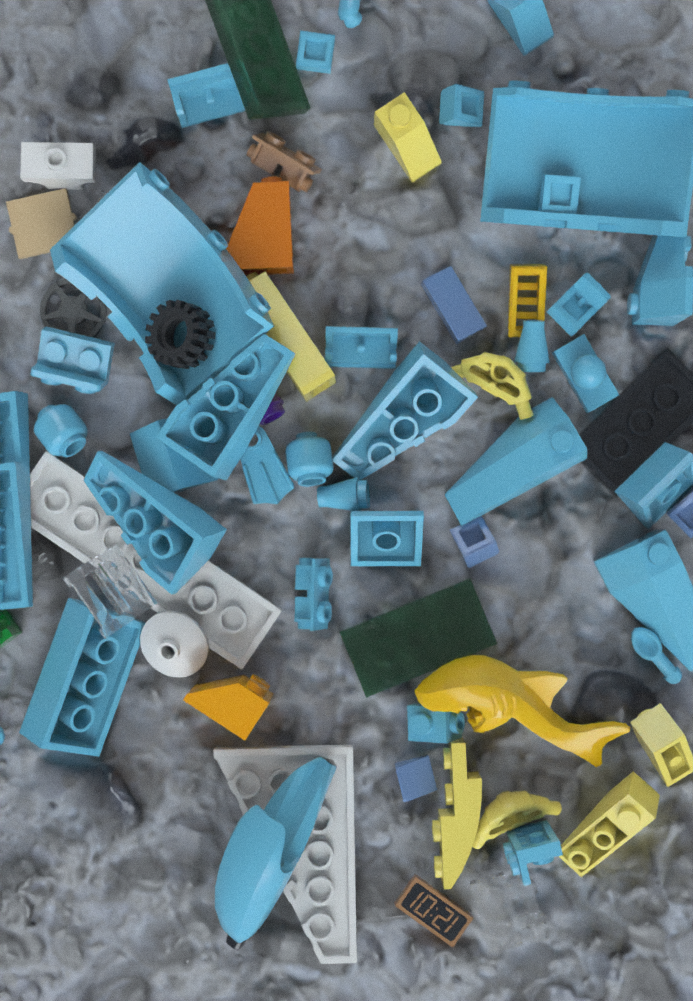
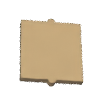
[6,188,77,259]

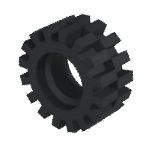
[145,300,215,369]

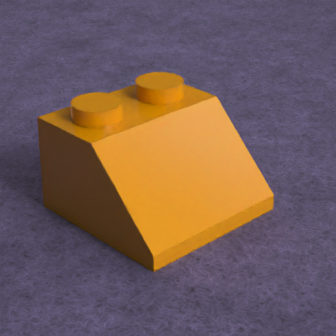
[183,674,274,740]

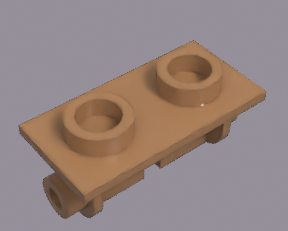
[246,131,322,193]

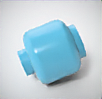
[34,404,88,458]
[285,431,334,487]

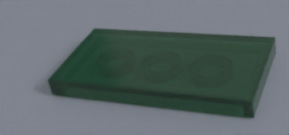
[205,0,311,120]
[339,578,497,698]

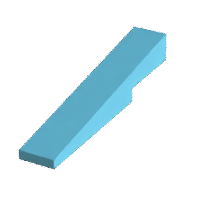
[0,391,33,610]

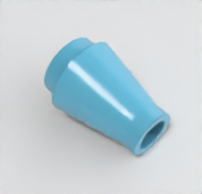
[514,320,550,372]
[317,477,370,511]

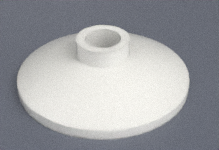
[140,611,209,677]

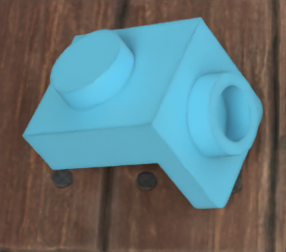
[547,273,611,337]
[407,703,465,743]

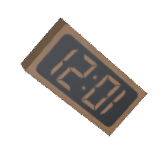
[394,874,474,947]

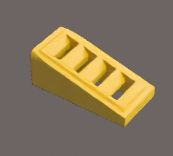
[508,264,547,337]

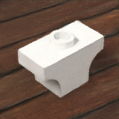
[20,142,96,190]

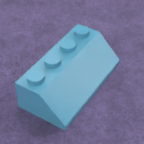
[19,598,146,757]

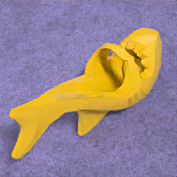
[415,655,630,767]

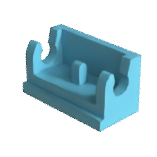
[167,61,249,128]
[325,326,398,369]

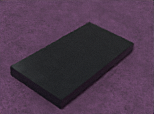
[579,348,693,497]

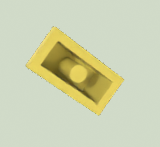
[374,92,442,183]
[630,703,693,787]

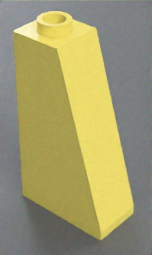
[246,271,336,402]

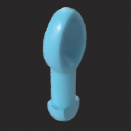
[631,627,682,684]

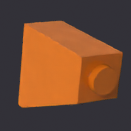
[226,176,294,276]

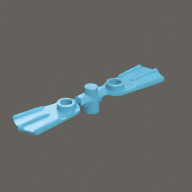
[240,426,295,504]

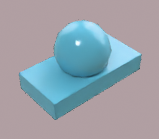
[552,334,619,414]

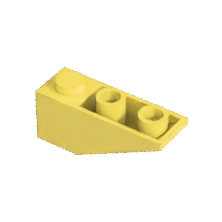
[558,771,660,877]

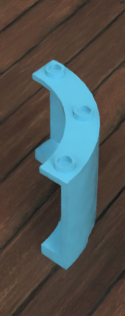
[480,81,693,237]
[50,162,274,405]

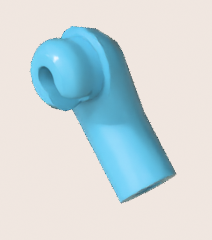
[338,0,362,28]

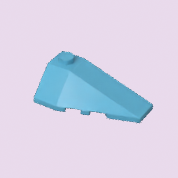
[627,235,693,326]
[156,334,295,480]
[332,341,478,480]
[445,397,587,526]
[83,451,227,595]
[593,529,693,671]

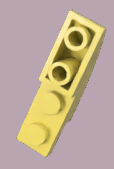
[432,737,482,890]

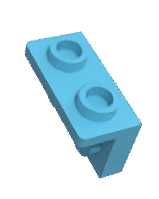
[30,326,115,394]
[503,820,563,886]

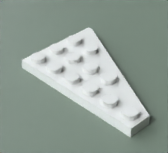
[213,745,357,964]

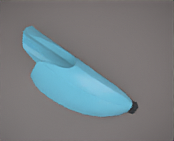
[215,757,337,950]

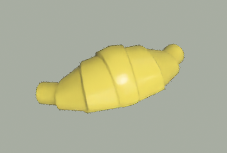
[451,352,534,420]
[473,790,562,849]

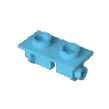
[294,558,333,631]

